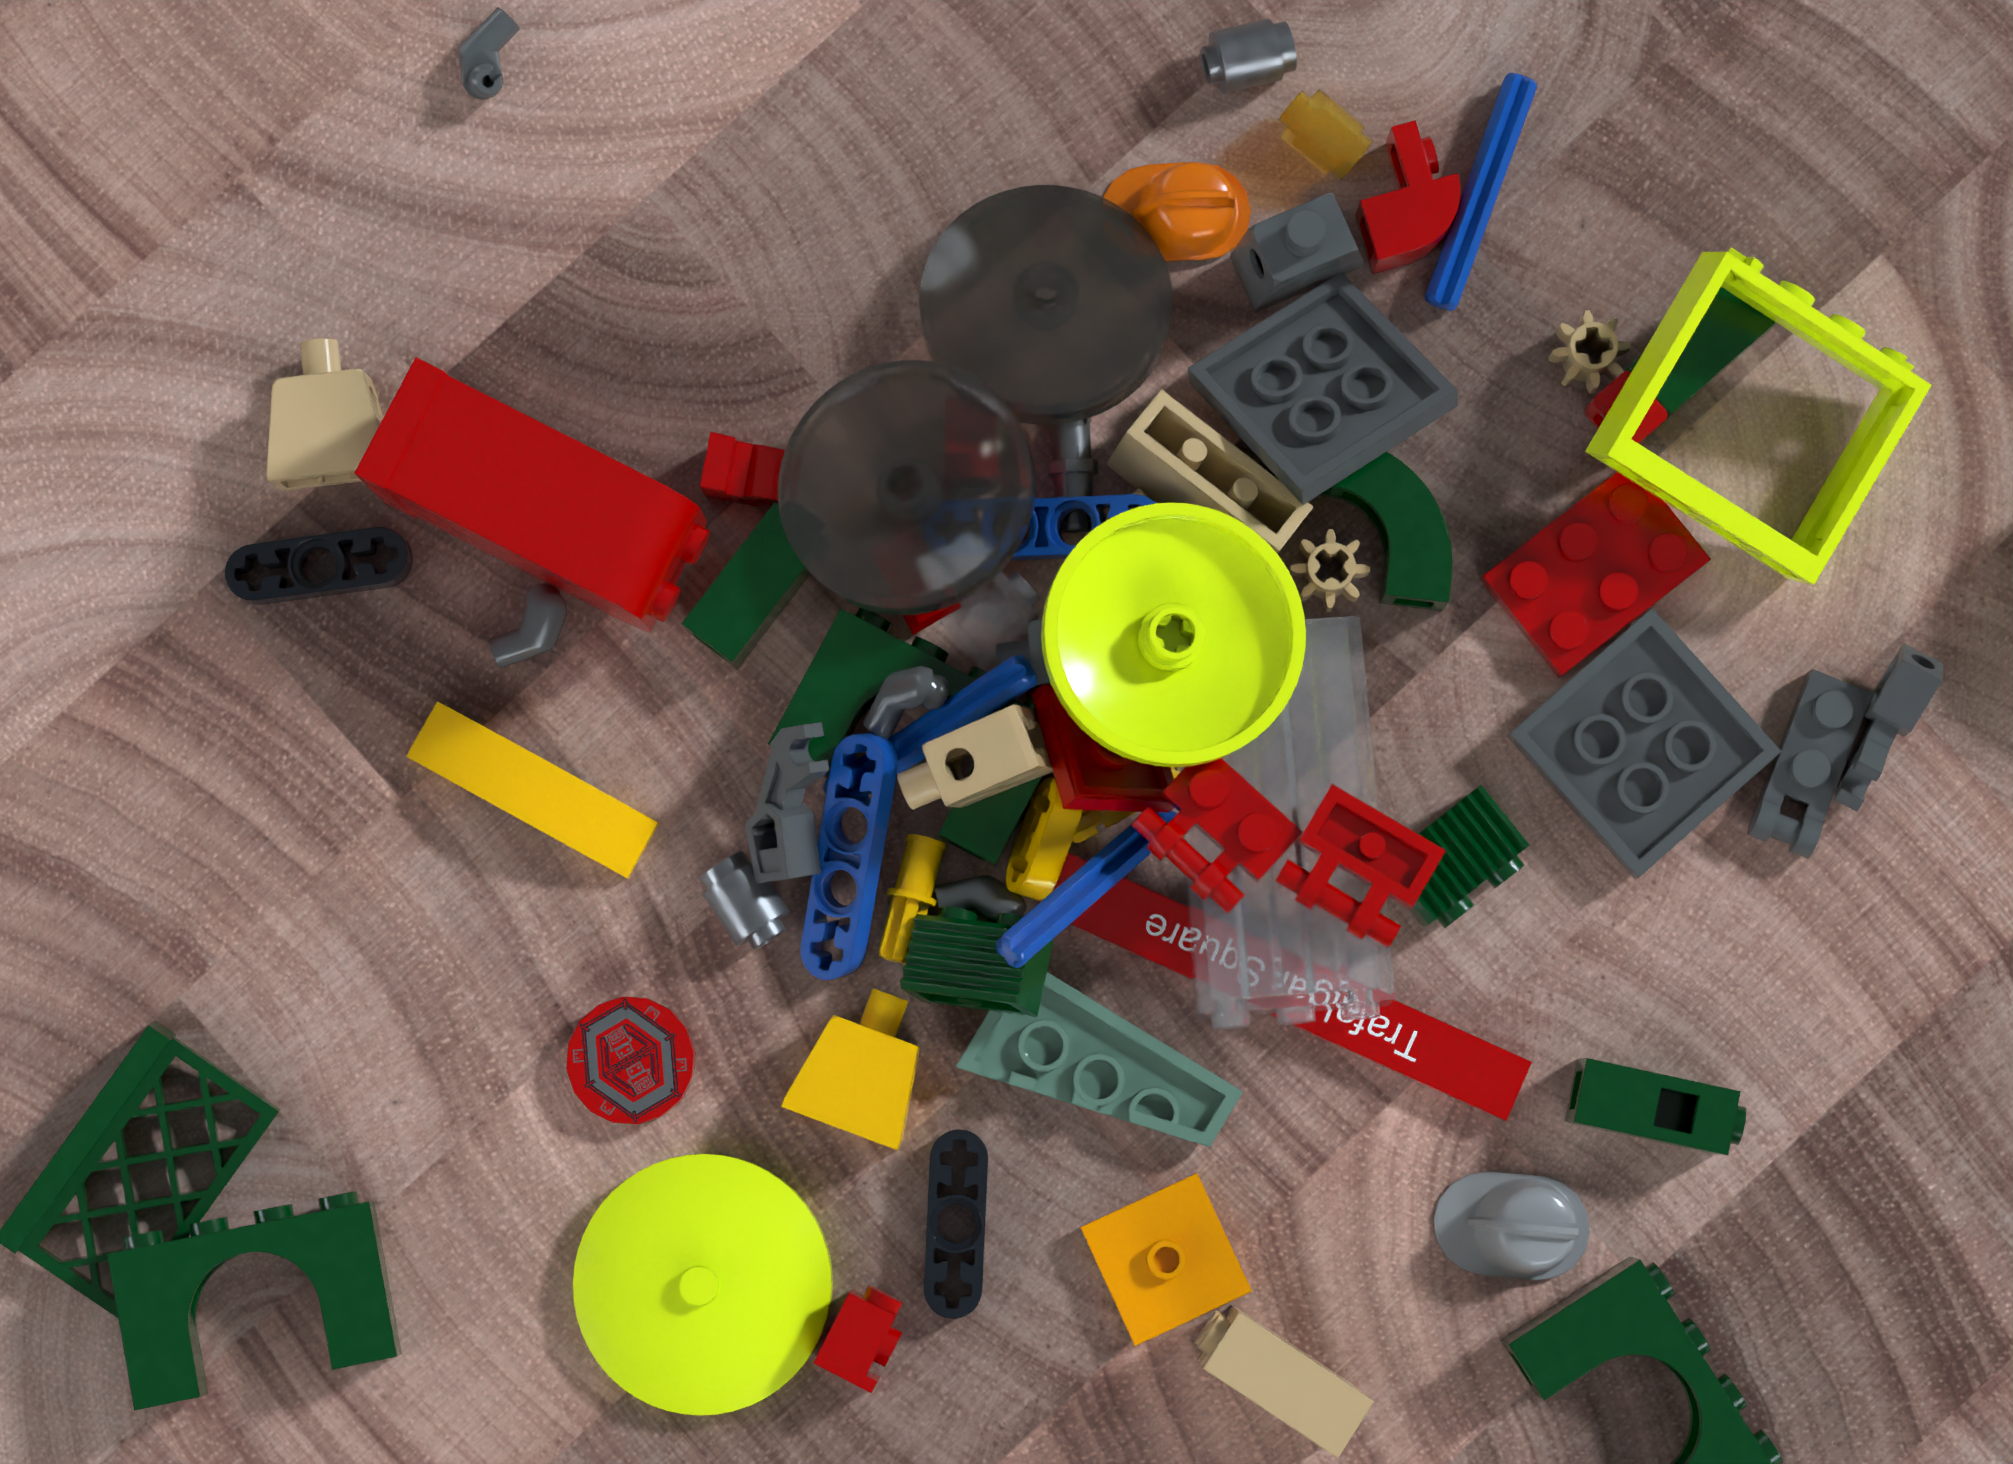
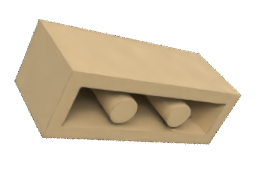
[1106,389,1313,554]

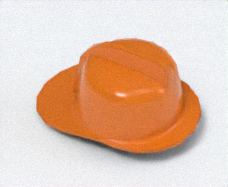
[1099,162,1251,263]

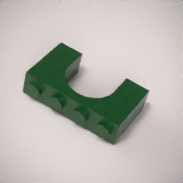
[768,607,1045,868]
[107,1191,402,1411]
[1500,1257,1783,1464]

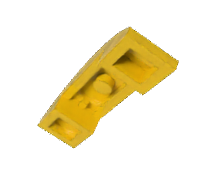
[406,701,659,879]

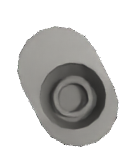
[1434,1172,1590,1280]

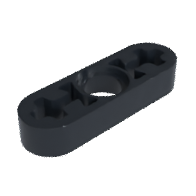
[225,527,413,605]
[924,1129,988,1319]

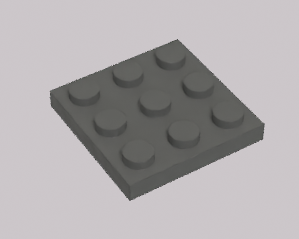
[1188,272,1458,505]
[1507,608,1782,879]

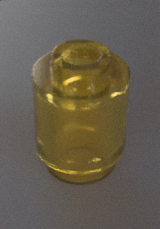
[1278,89,1374,181]

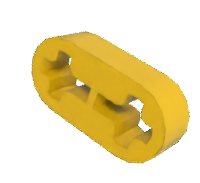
[1005,777,1083,901]

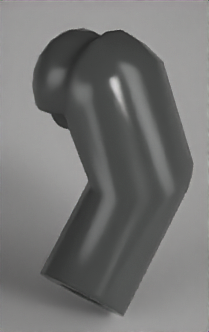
[489,584,567,668]

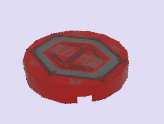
[566,997,696,1124]

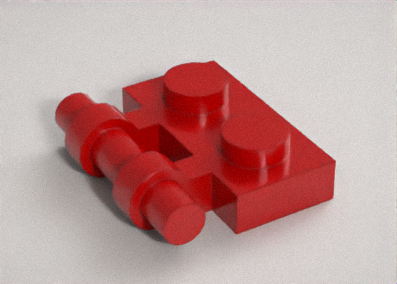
[1131,758,1303,914]
[1275,784,1446,948]

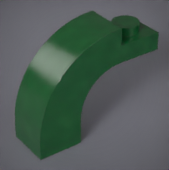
[1268,452,1453,611]

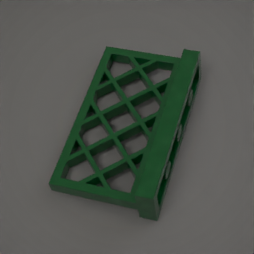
[0,1020,280,1318]

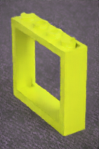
[1585,247,1932,585]

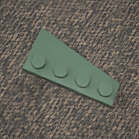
[956,972,1243,1147]

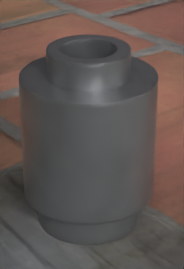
[1200,18,1297,94]
[700,851,790,950]

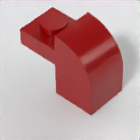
[1355,120,1461,275]

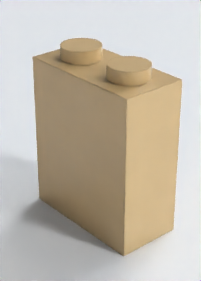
[1195,1305,1374,1458]

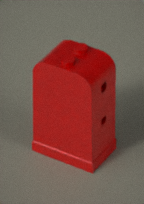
[354,357,710,633]

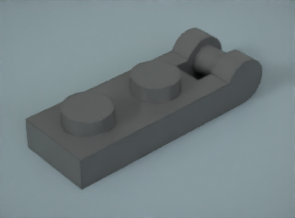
[1747,669,1873,859]

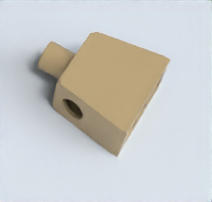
[266,338,384,492]
[897,704,1053,810]

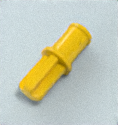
[878,834,946,964]

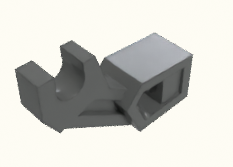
[1834,643,1944,812]
[744,722,829,883]

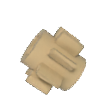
[1548,310,1631,394]
[1289,529,1370,612]

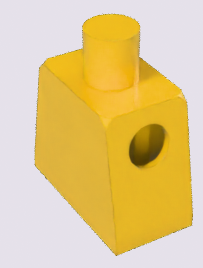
[781,988,920,1150]

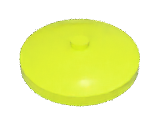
[1041,502,1306,767]
[573,1154,833,1416]

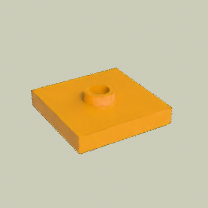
[1080,1172,1252,1346]

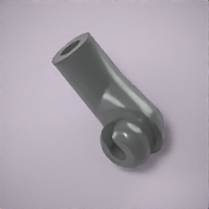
[459,7,520,100]
[863,666,949,738]
[934,875,1027,923]

